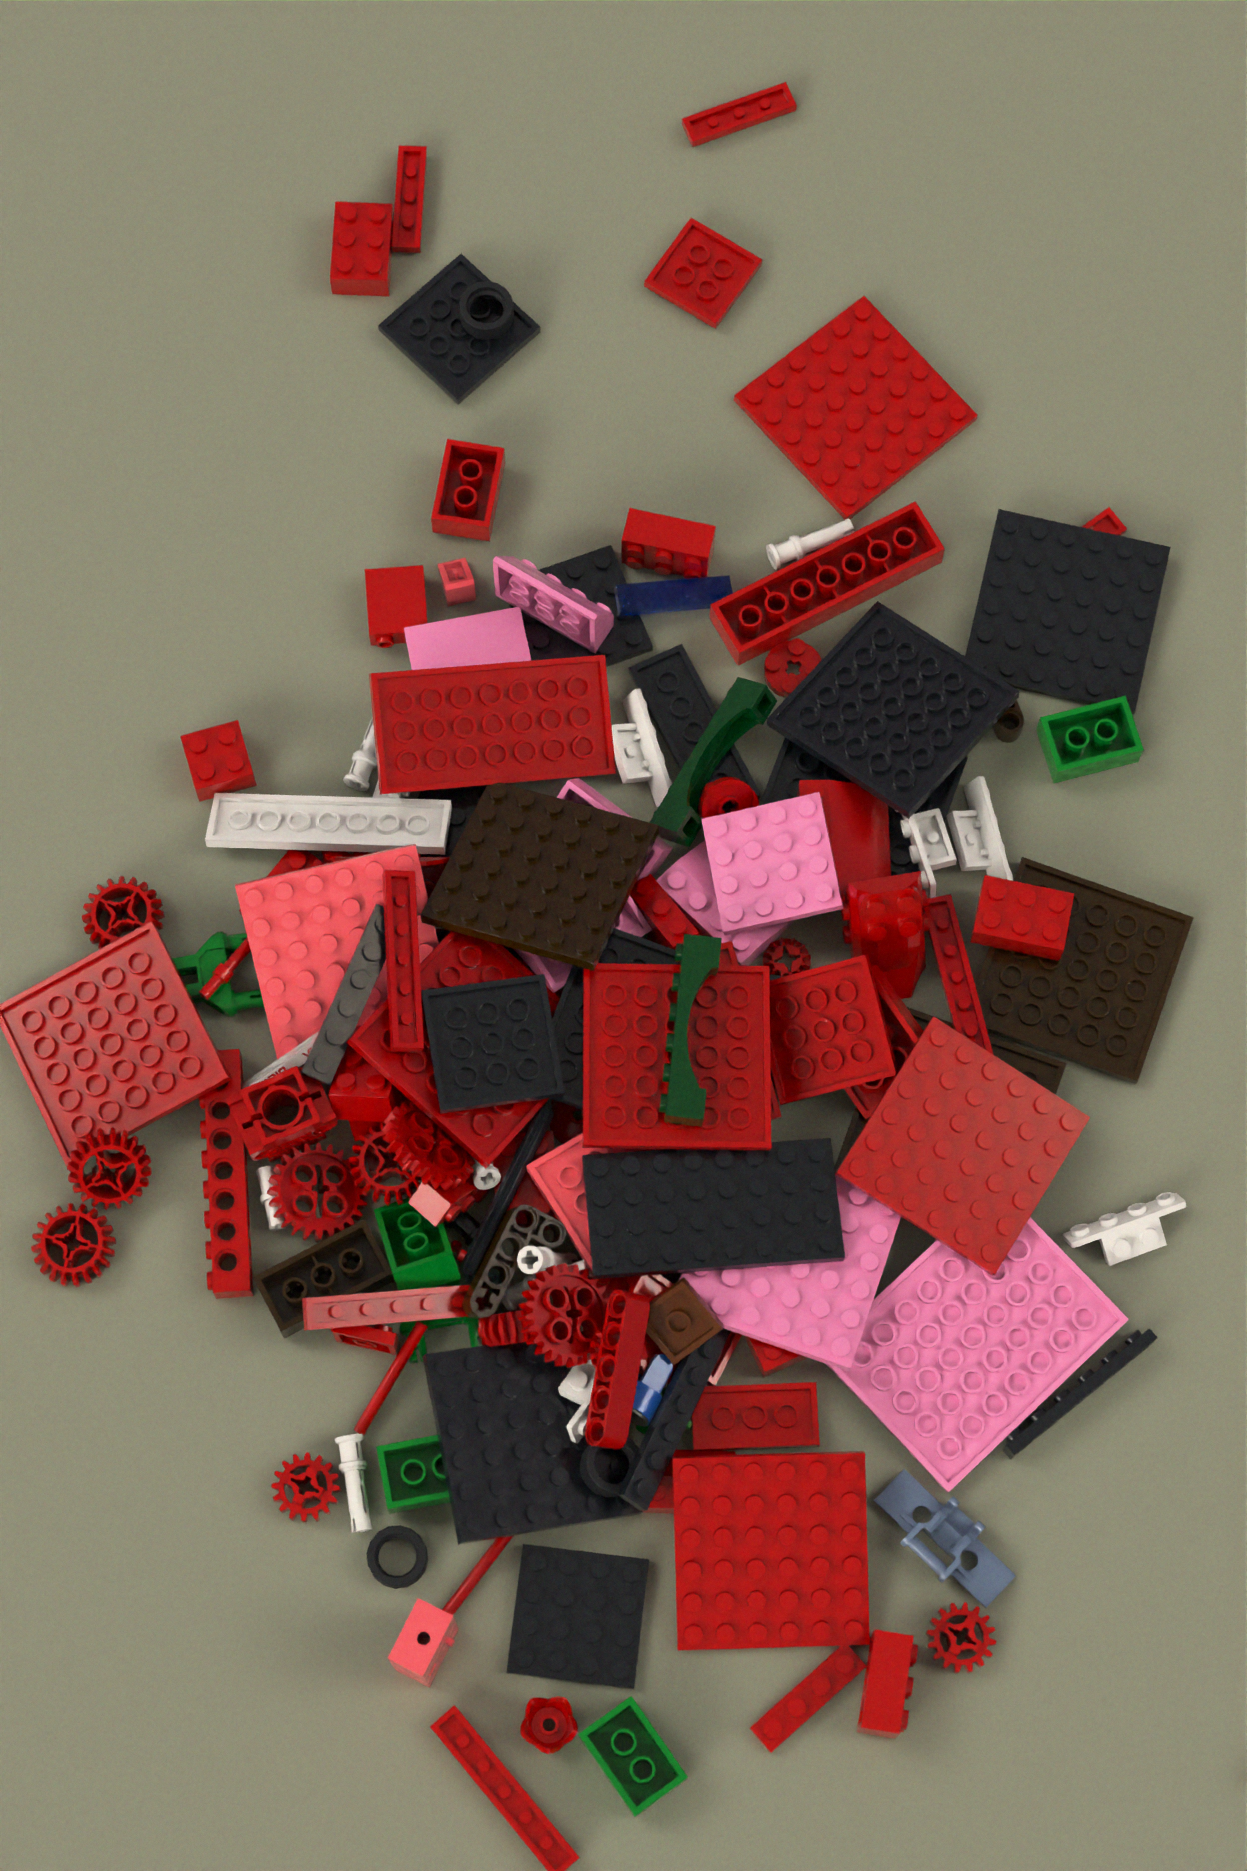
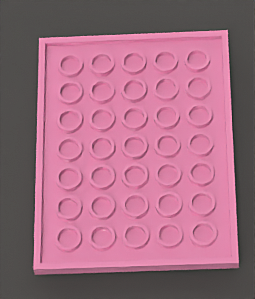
[826,1217,1129,1493]

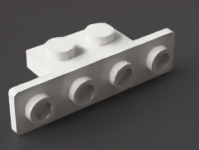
[612,689,673,807]
[947,776,1013,881]
[895,808,956,898]
[1063,1192,1187,1266]
[558,1360,596,1443]

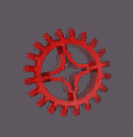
[82,876,165,949]
[349,1122,421,1206]
[67,1127,152,1211]
[31,1203,116,1287]
[478,1305,556,1347]

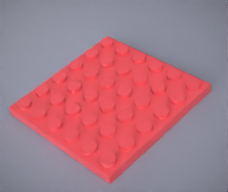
[235,844,439,1059]

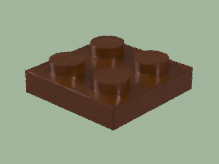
[646,1277,724,1365]

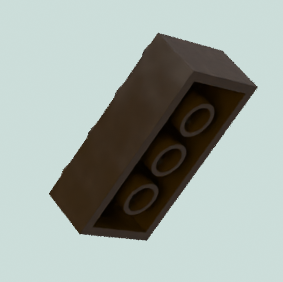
[253,1219,395,1339]

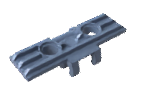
[874,1469,1016,1608]

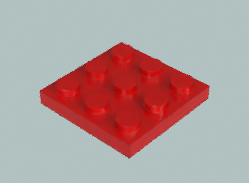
[644,218,762,329]

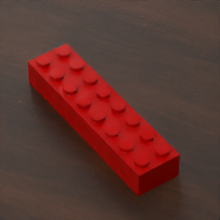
[709,501,945,666]

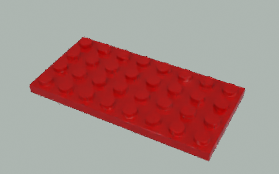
[369,655,616,794]

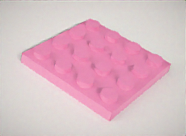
[701,792,844,936]

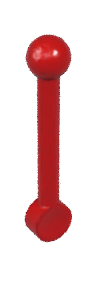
[451,1240,467,1262]

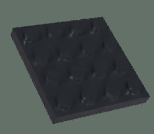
[378,253,541,405]
[508,545,653,667]
[421,974,565,1114]
[506,1544,649,1689]

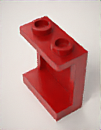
[365,565,428,648]

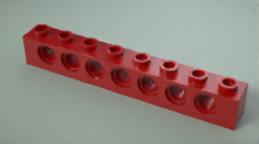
[199,1049,254,1299]

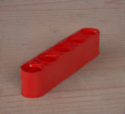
[585,1290,650,1449]

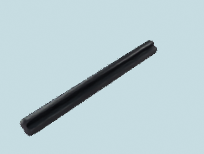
[460,1107,554,1276]

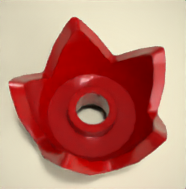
[520,1696,578,1754]

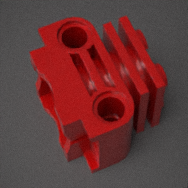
[226,1066,338,1163]

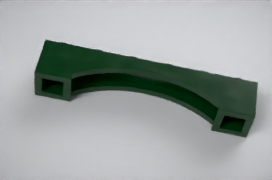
[650,677,777,847]
[659,934,722,1127]

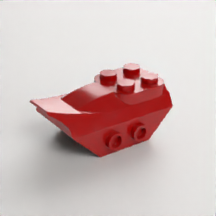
[841,871,929,999]

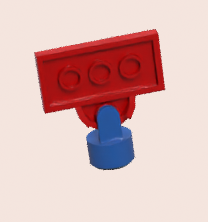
[628,1274,742,1427]

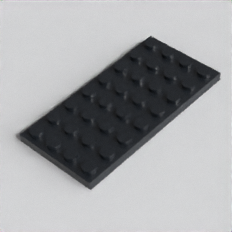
[582,1138,845,1279]

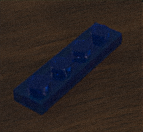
[614,575,733,616]

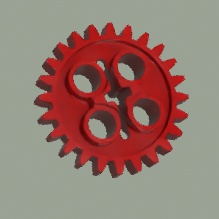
[382,1102,476,1191]
[267,1142,367,1243]
[518,1263,609,1368]

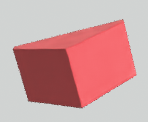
[437,558,476,606]

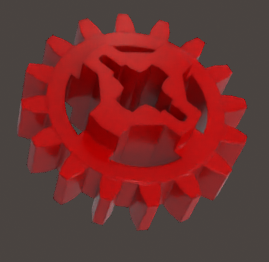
[271,1452,341,1523]
[926,1602,996,1674]

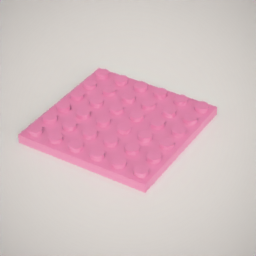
[680,1174,901,1372]

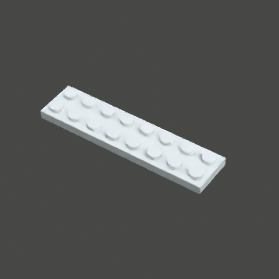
[205,793,452,855]

